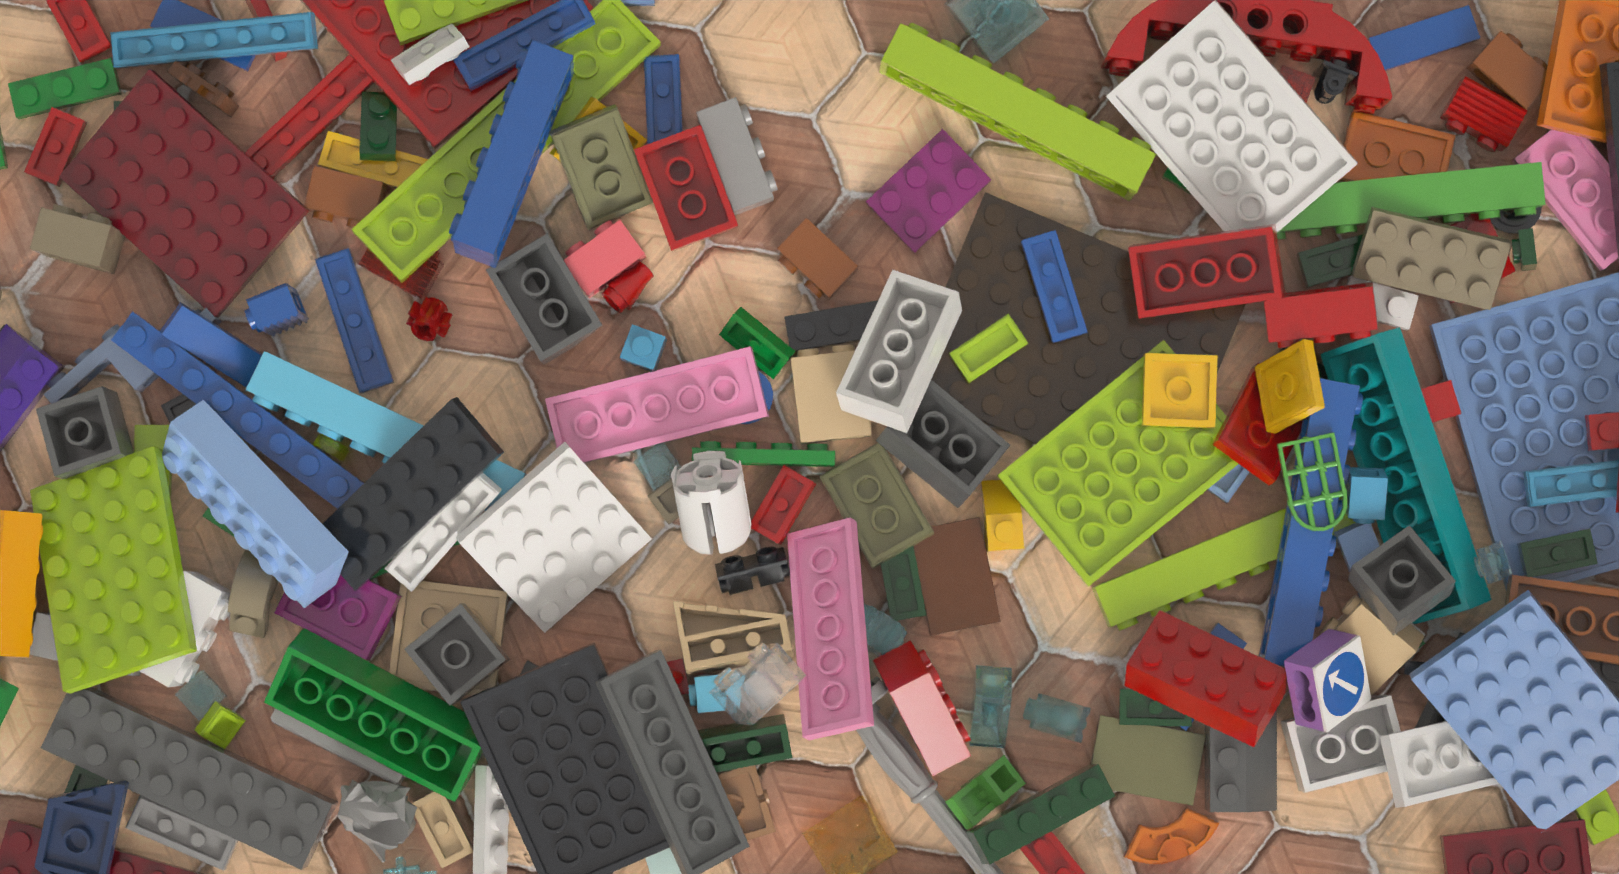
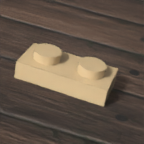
[412,792,473,868]

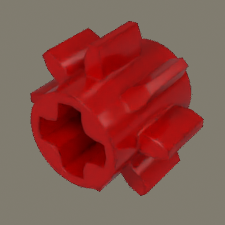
[406,297,453,341]

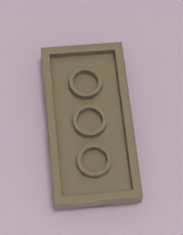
[1351,207,1512,310]

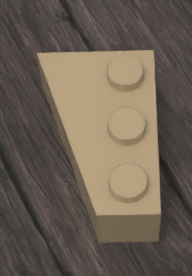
[673,601,793,677]

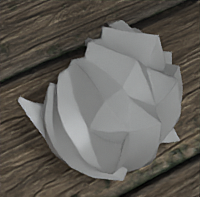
[338,779,417,862]

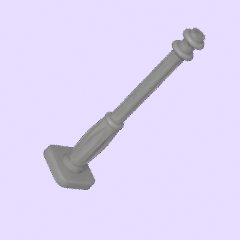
[853,677,1003,874]

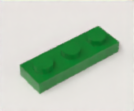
[8,58,122,119]

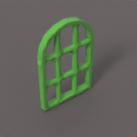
[1277,432,1347,531]

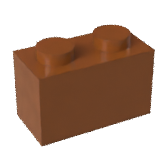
[1466,31,1547,109]
[304,166,388,228]
[777,218,858,300]

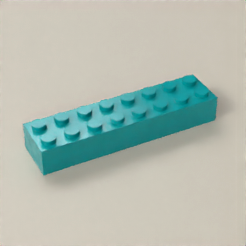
[1320,327,1492,624]

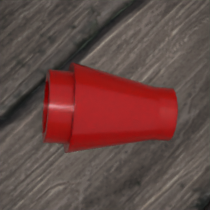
[601,261,654,313]

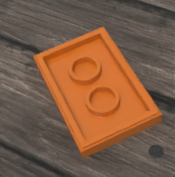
[1338,110,1456,182]

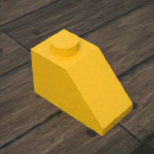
[981,480,1024,552]

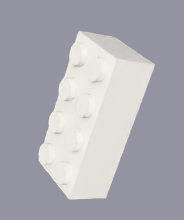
[836,270,962,433]

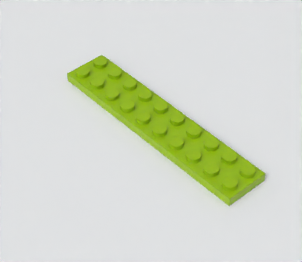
[352,0,661,283]

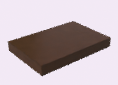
[914,517,1001,636]

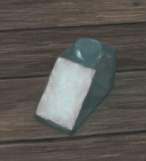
[969,665,1012,748]

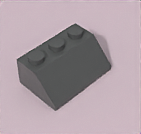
[486,233,603,365]
[876,380,1010,508]
[1205,709,1277,812]

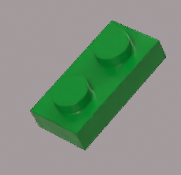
[719,307,796,379]

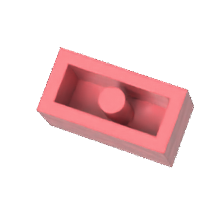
[564,220,646,299]

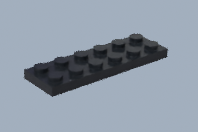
[322,397,504,591]

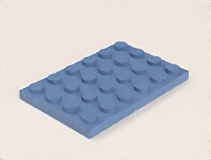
[1410,590,1619,833]

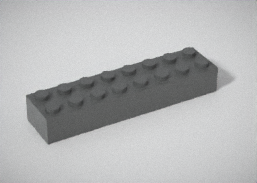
[41,687,338,870]

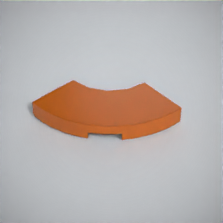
[1123,807,1219,864]

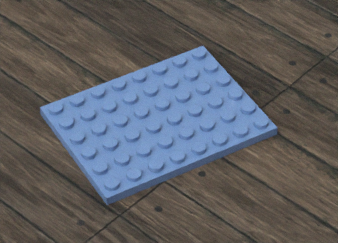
[1429,272,1619,592]

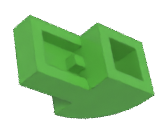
[945,755,1026,830]

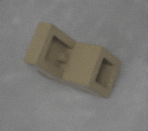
[227,550,278,638]

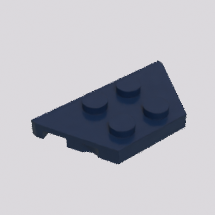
[34,781,129,874]

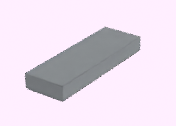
[126,795,238,871]

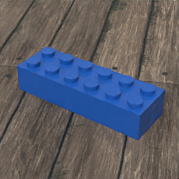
[449,40,574,268]

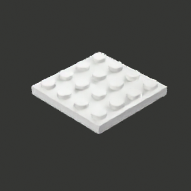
[455,442,652,633]

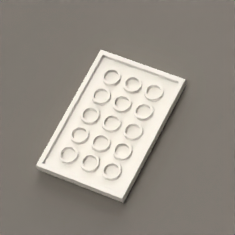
[1106,0,1358,232]

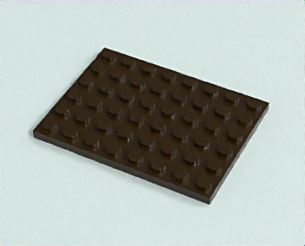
[931,192,1246,444]

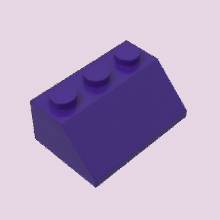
[0,324,65,452]

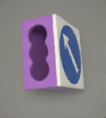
[1284,629,1371,732]

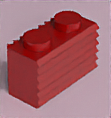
[1440,76,1528,152]

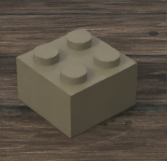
[30,204,125,275]

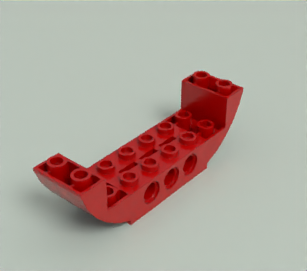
[1101,0,1392,114]

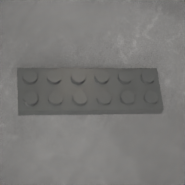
[595,650,750,874]

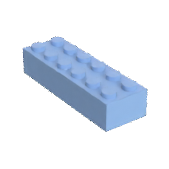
[162,400,349,608]

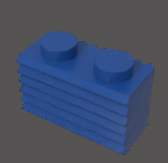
[244,283,309,337]

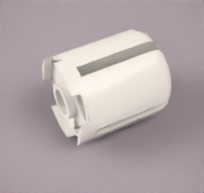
[671,451,752,555]

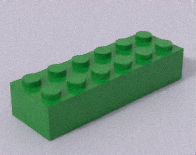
[264,628,483,802]

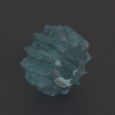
[864,604,907,657]

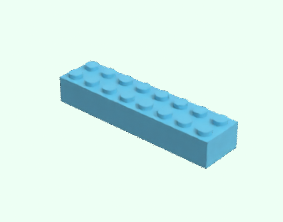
[246,351,527,511]

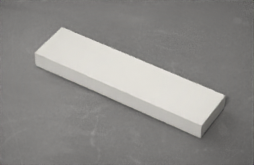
[385,473,502,592]

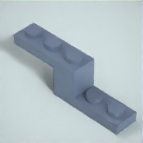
[43,308,222,403]

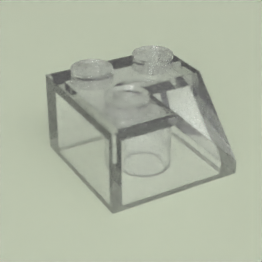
[709,642,806,725]

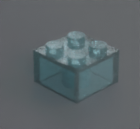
[944,0,1049,63]

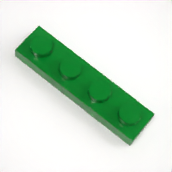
[692,441,835,467]

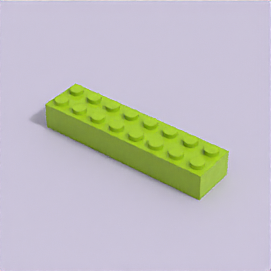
[879,23,1156,201]

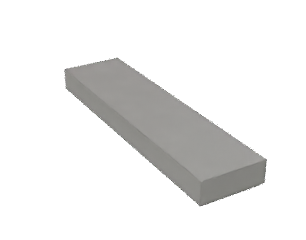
[270,709,405,785]

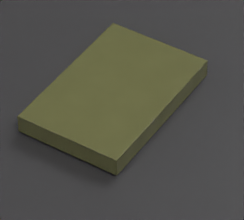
[549,104,653,230]
[819,443,934,569]
[1090,715,1206,806]

